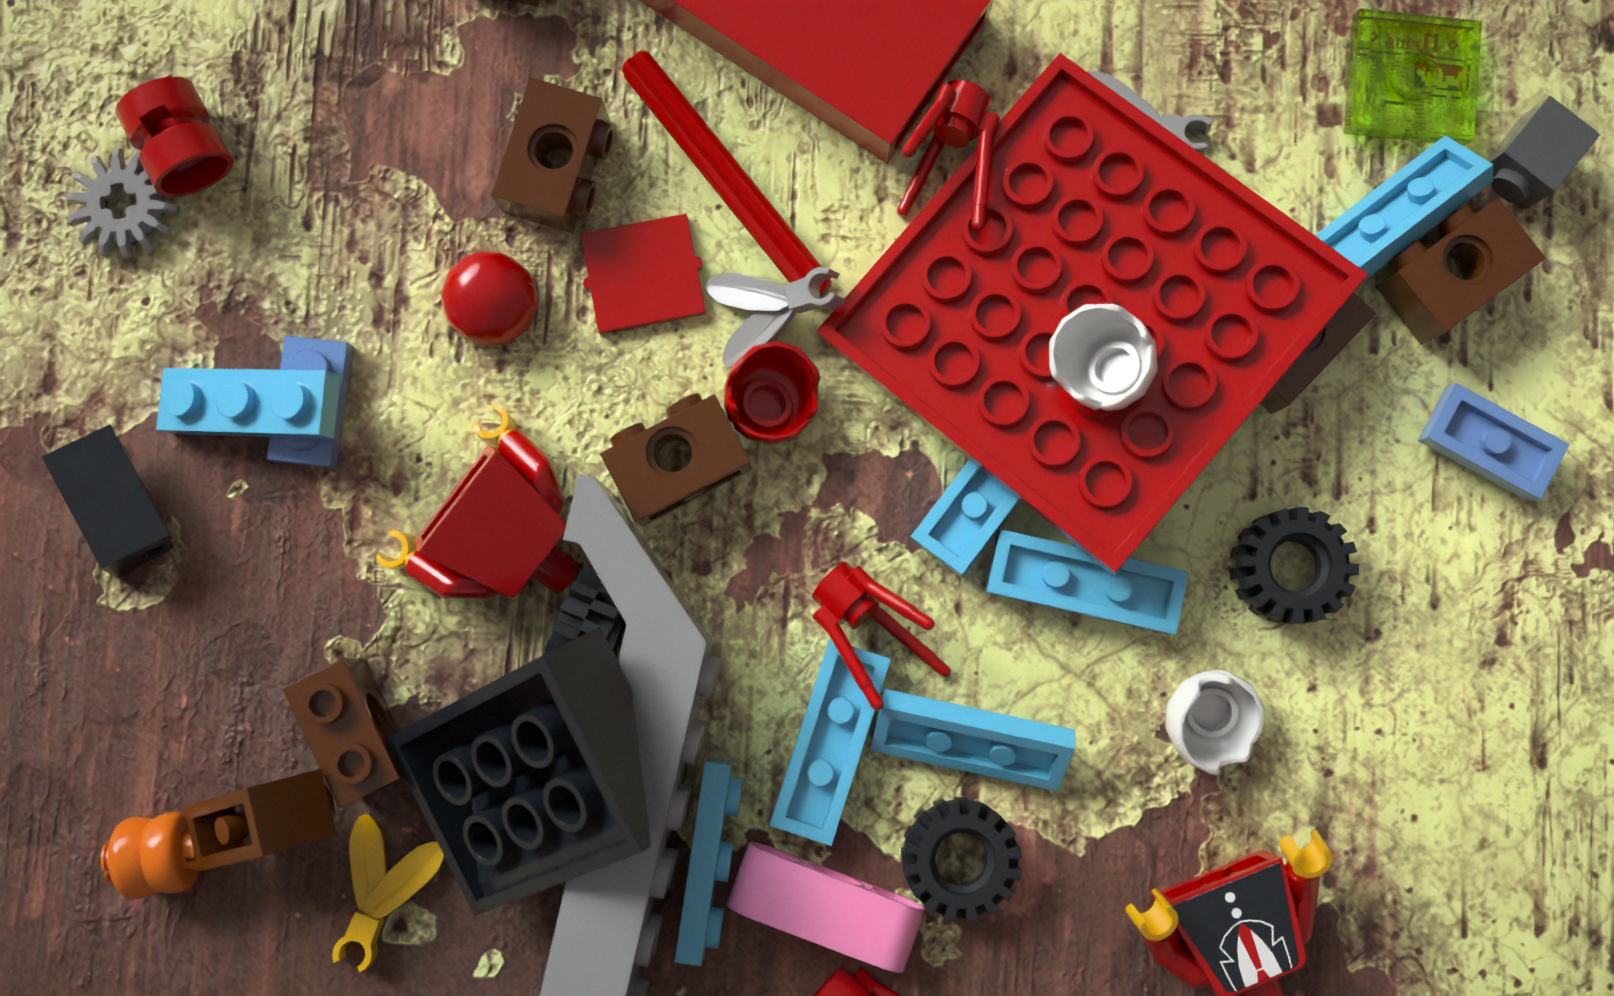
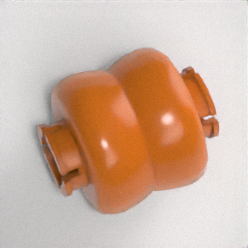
[101,811,200,899]

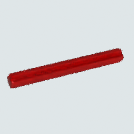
[622,50,832,297]

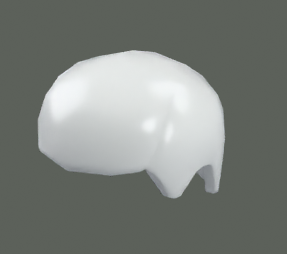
[1049,303,1157,411]
[1165,670,1265,775]

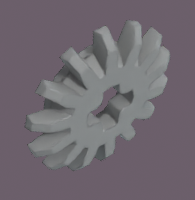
[65,149,179,259]

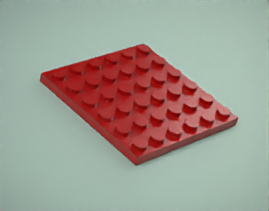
[816,53,1368,576]

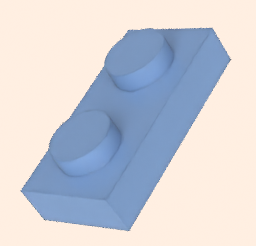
[267,335,354,469]
[1418,383,1570,502]

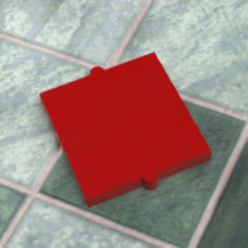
[580,213,706,335]

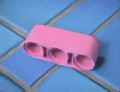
[726,841,926,973]

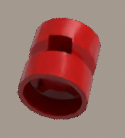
[115,76,234,197]

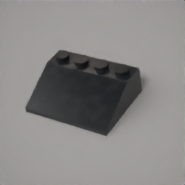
[386,627,651,916]

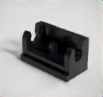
[41,424,173,578]

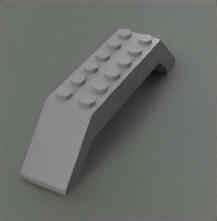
[540,474,722,996]

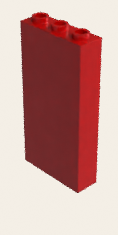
[639,0,994,164]

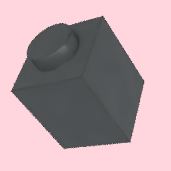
[1487,95,1601,209]

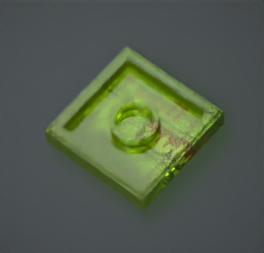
[1343,8,1482,147]

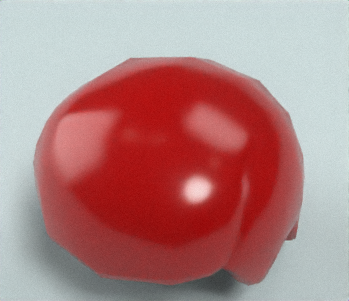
[440,251,539,346]
[724,341,821,445]

